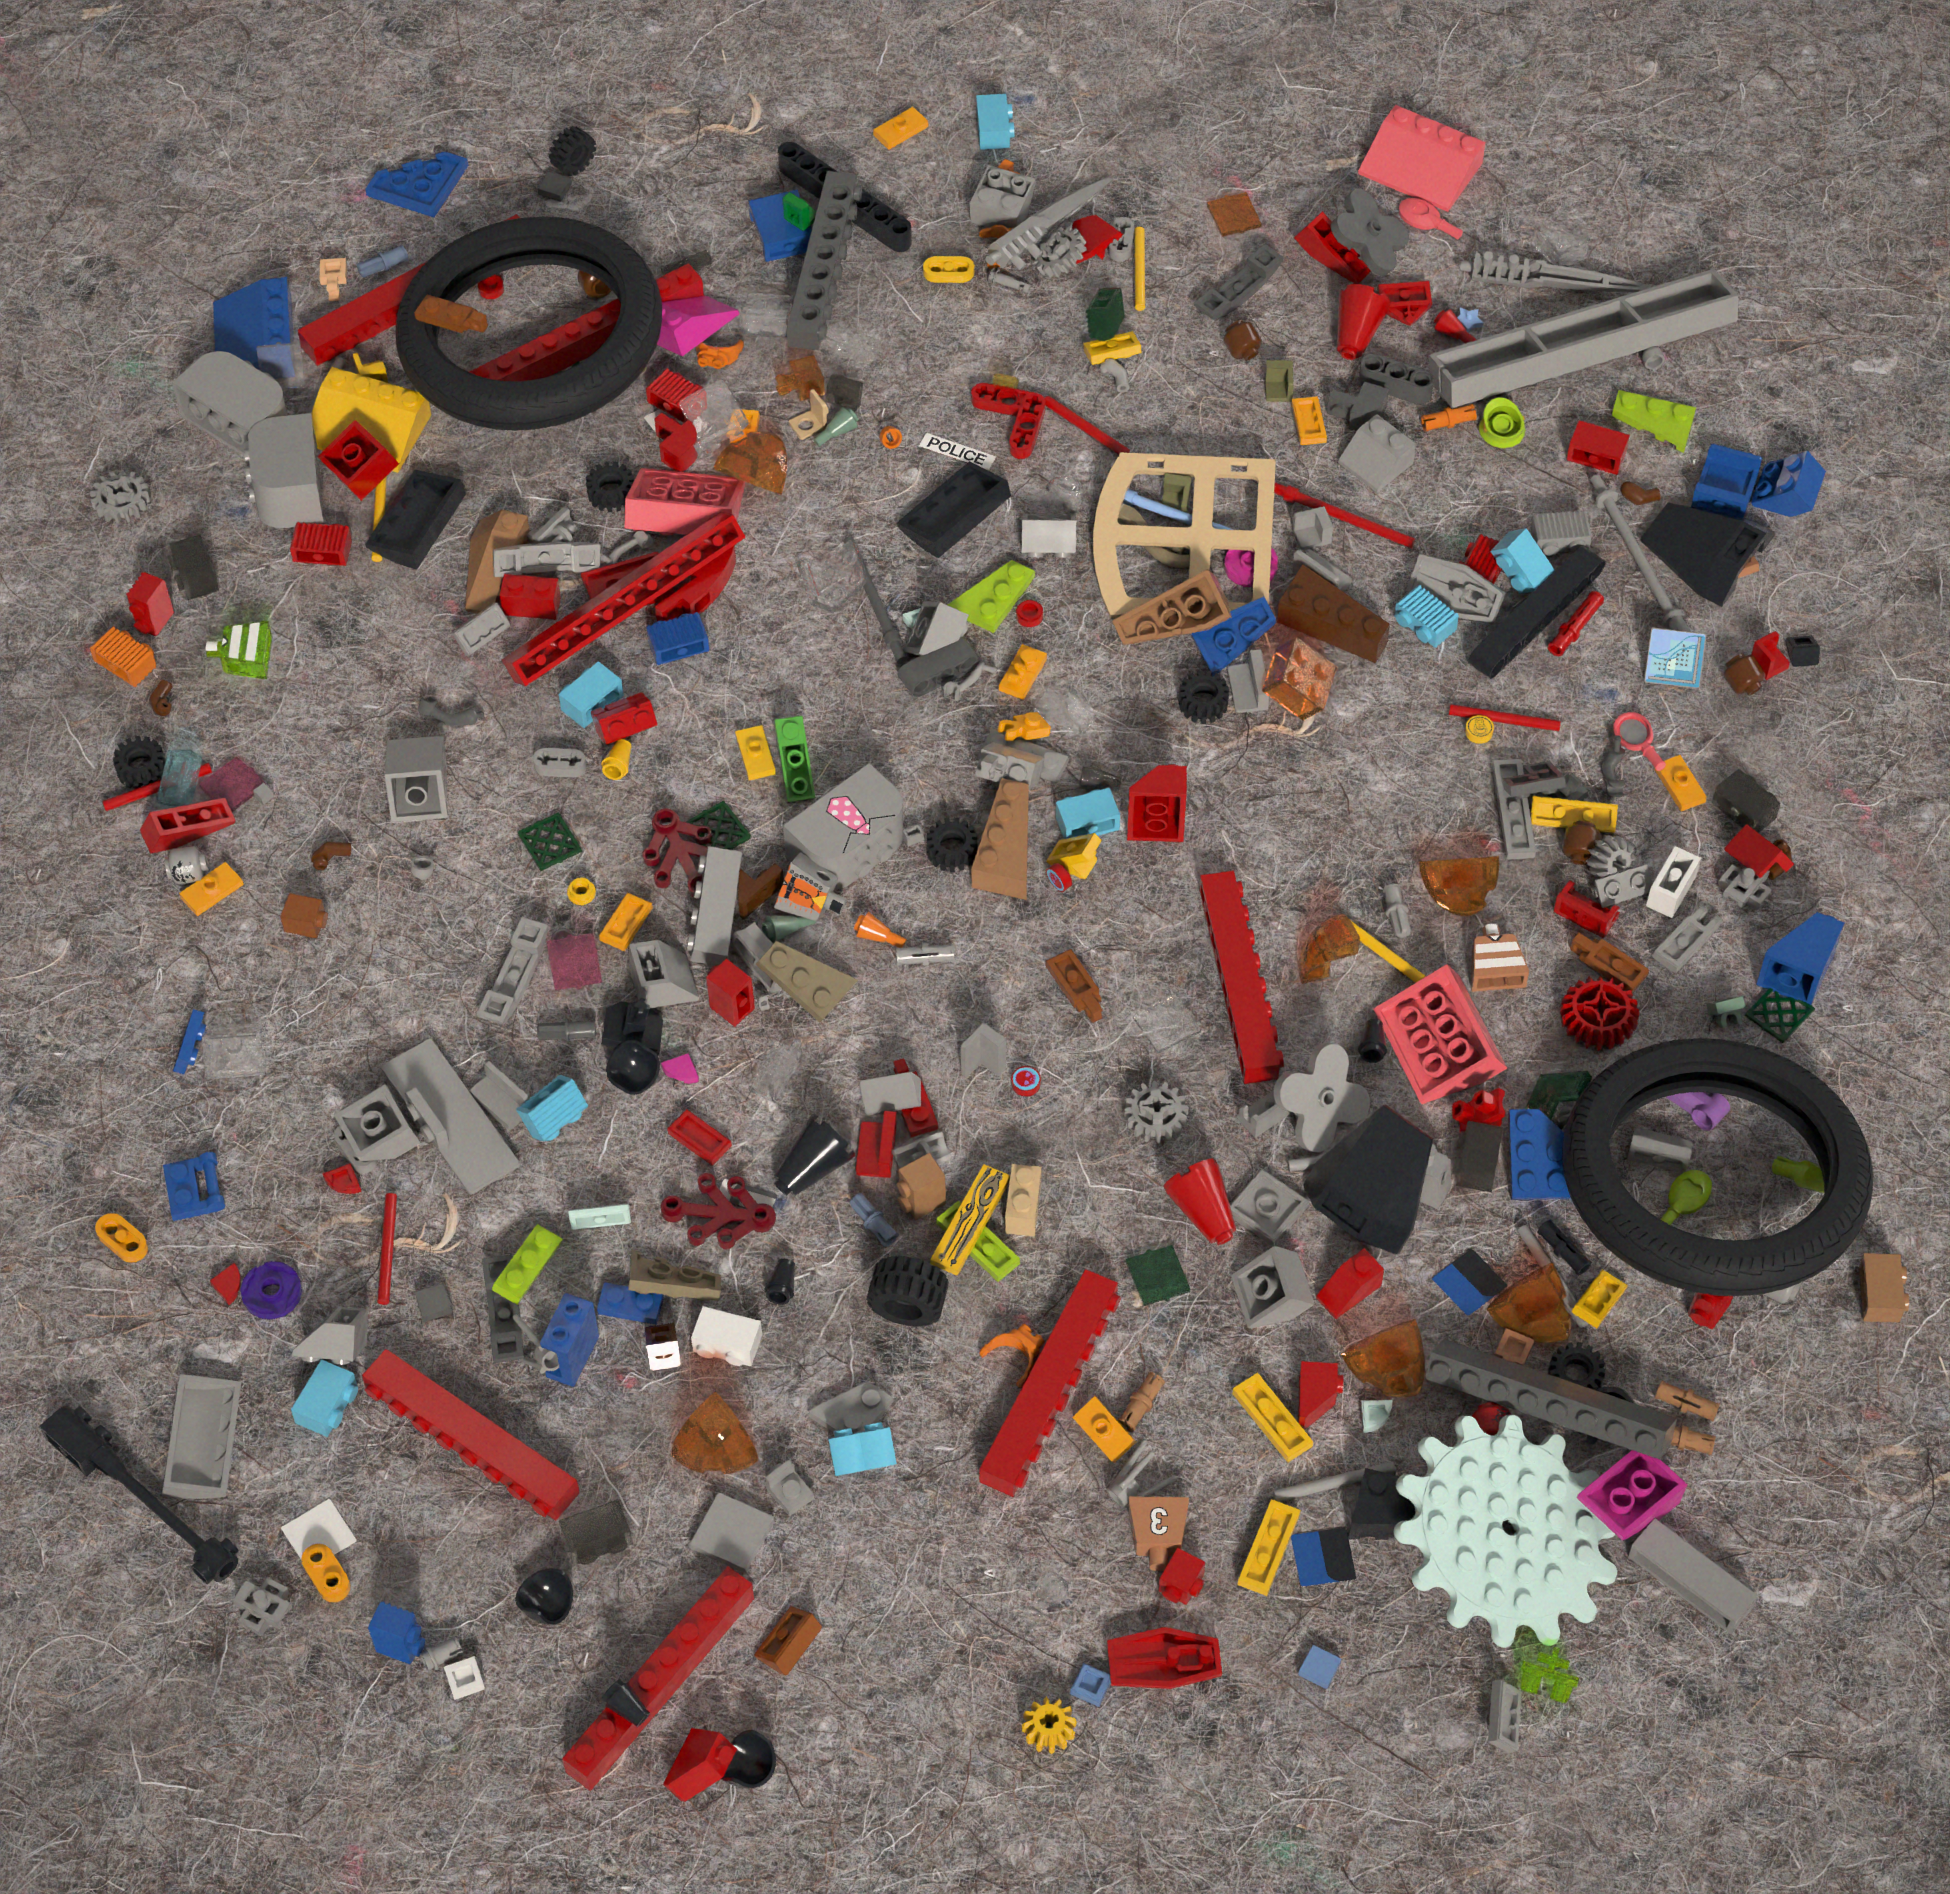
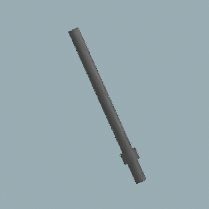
[843,537,907,664]

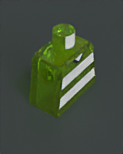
[206,621,273,679]

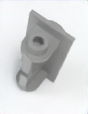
[1591,864,1652,908]

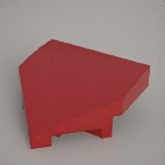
[1072,215,1123,264]
[1377,281,1432,326]

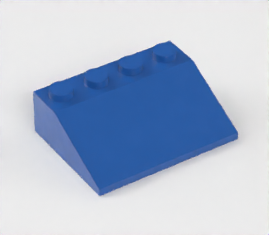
[213,277,295,378]

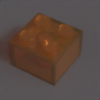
[1262,637,1337,721]

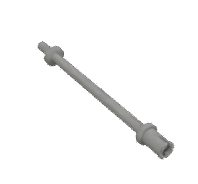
[1590,474,1691,632]

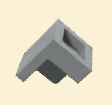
[1292,506,1333,550]

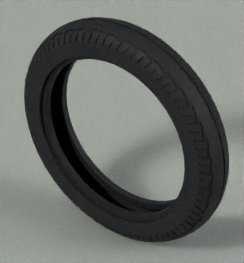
[395,216,662,431]
[1562,1038,1873,1296]

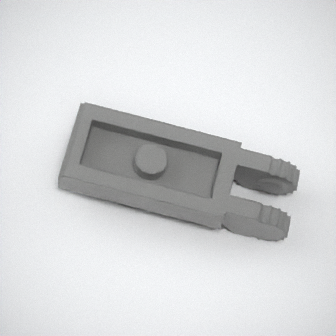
[1653,905,1723,974]

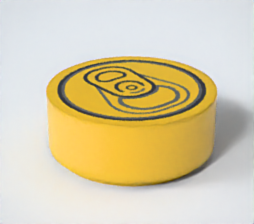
[1465,715,1494,744]

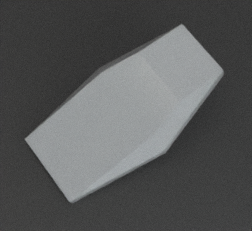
[1406,554,1505,622]

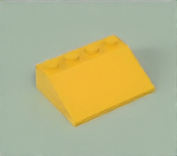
[311,367,431,473]

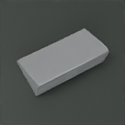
[860,1072,921,1115]

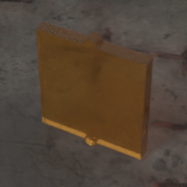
[1207,192,1262,237]

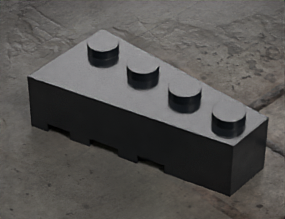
[1348,1468,1415,1540]

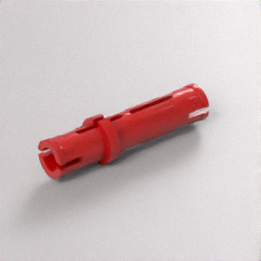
[1548,591,1604,657]

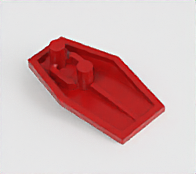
[1107,1627,1222,1689]

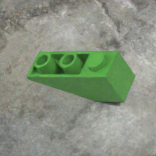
[774,716,815,802]

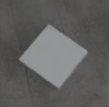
[1230,1168,1310,1246]
[690,1492,775,1573]

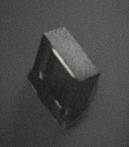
[826,372,863,410]

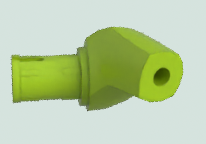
[1772,1156,1824,1193]

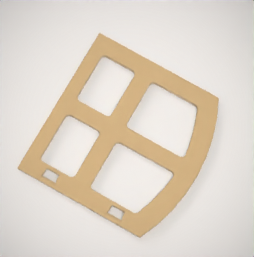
[1093,452,1276,618]

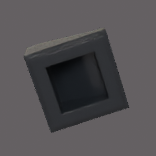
[1786,635,1820,667]

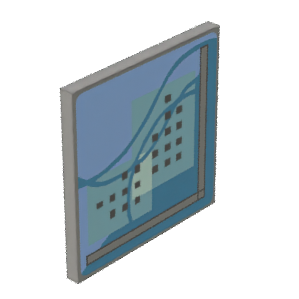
[1644,627,1707,688]

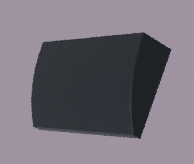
[897,461,1011,558]
[365,469,466,569]

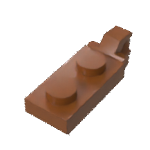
[414,294,488,333]
[1570,933,1649,994]
[1045,949,1103,1023]

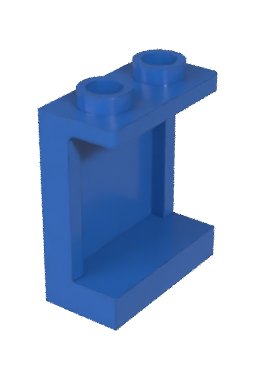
[748,190,812,262]
[1691,444,1762,518]
[540,1293,599,1387]

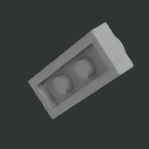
[980,729,1068,783]

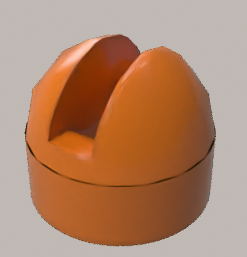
[879,426,902,449]

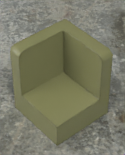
[1265,360,1294,402]
[1162,473,1192,512]

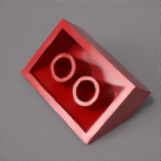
[1127,764,1187,842]

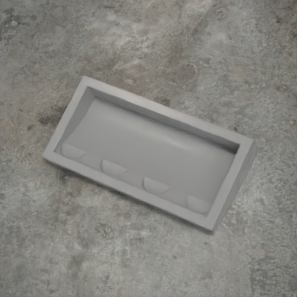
[162,1374,241,1499]

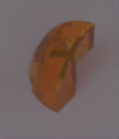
[713,431,787,495]
[1419,856,1499,916]
[1298,914,1360,984]
[1487,1262,1572,1343]
[1341,1319,1425,1397]
[672,1391,759,1474]

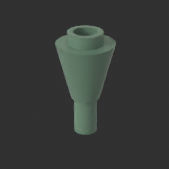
[813,407,858,447]
[762,915,816,943]

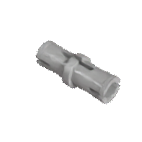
[896,943,955,966]

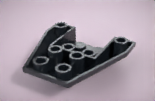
[1640,502,1776,607]
[1303,1104,1433,1254]

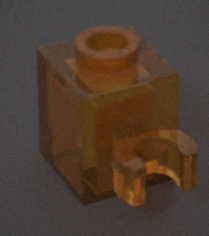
[775,355,825,401]

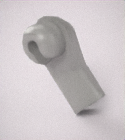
[1100,358,1129,392]

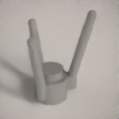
[513,1314,559,1374]
[1107,1439,1177,1507]

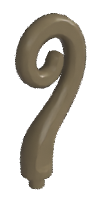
[1118,503,1190,569]

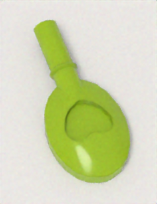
[1660,1170,1712,1225]

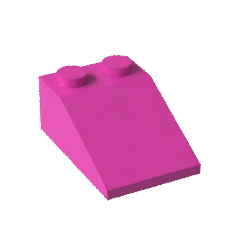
[657,296,739,356]
[1577,1450,1688,1541]

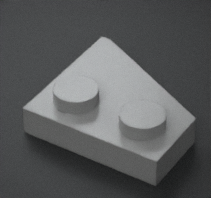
[809,1381,893,1433]

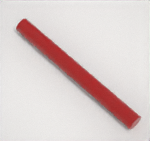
[1045,396,1130,455]
[1449,704,1561,732]
[102,763,212,812]
[377,1193,397,1305]

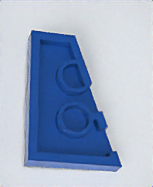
[1190,597,1276,677]

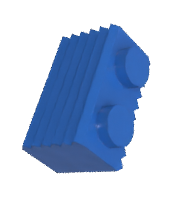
[646,612,709,665]
[368,1601,425,1664]

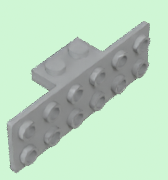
[381,1038,520,1195]

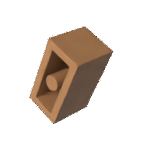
[897,1153,946,1221]
[1858,1253,1909,1323]

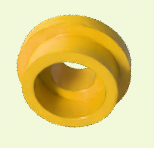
[567,878,596,905]

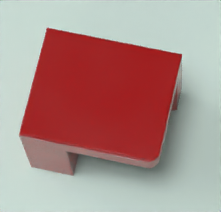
[1751,631,1790,680]

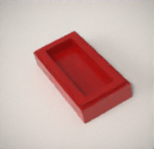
[667,1109,732,1166]

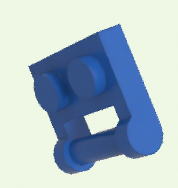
[163,1152,225,1221]

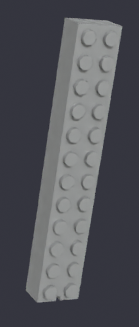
[1429,269,1738,408]

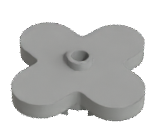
[1274,1043,1370,1152]

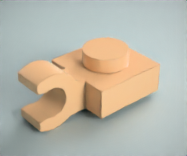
[319,258,347,301]

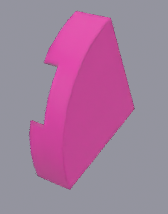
[661,1053,699,1084]

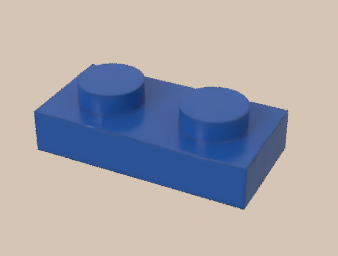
[173,1009,206,1075]
[597,1282,664,1325]

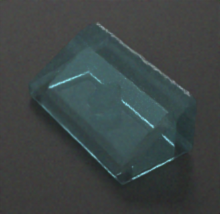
[156,750,202,807]

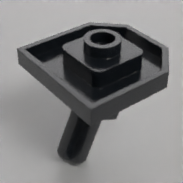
[601,998,663,1055]

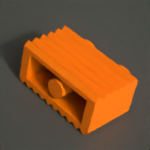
[90,626,156,687]

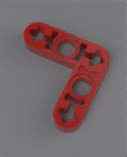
[971,383,1046,459]

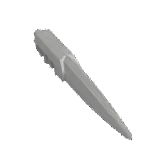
[986,177,1114,271]
[1460,251,1651,292]

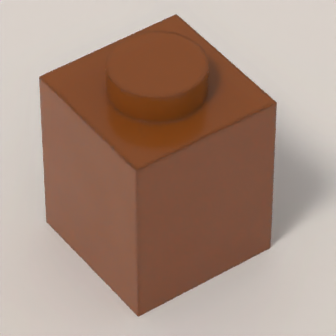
[280,893,328,939]

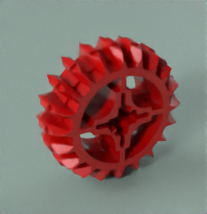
[1560,975,1640,1051]

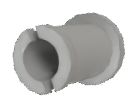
[420,1636,463,1671]

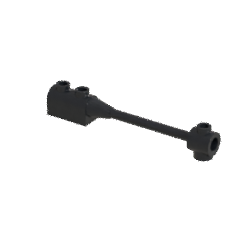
[39,1406,239,1584]

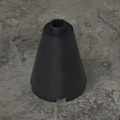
[774,1114,855,1196]

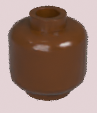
[578,270,612,299]
[1223,320,1262,361]
[1723,653,1765,696]
[1562,821,1601,865]

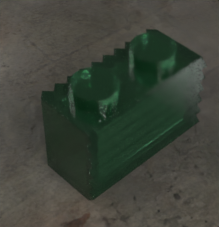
[1085,288,1125,341]

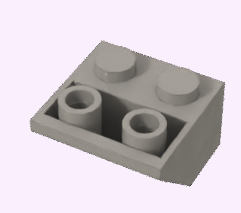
[969,165,1036,228]
[629,940,698,1008]
[292,1307,368,1364]

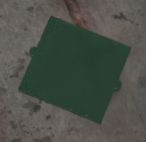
[1125,1245,1191,1306]

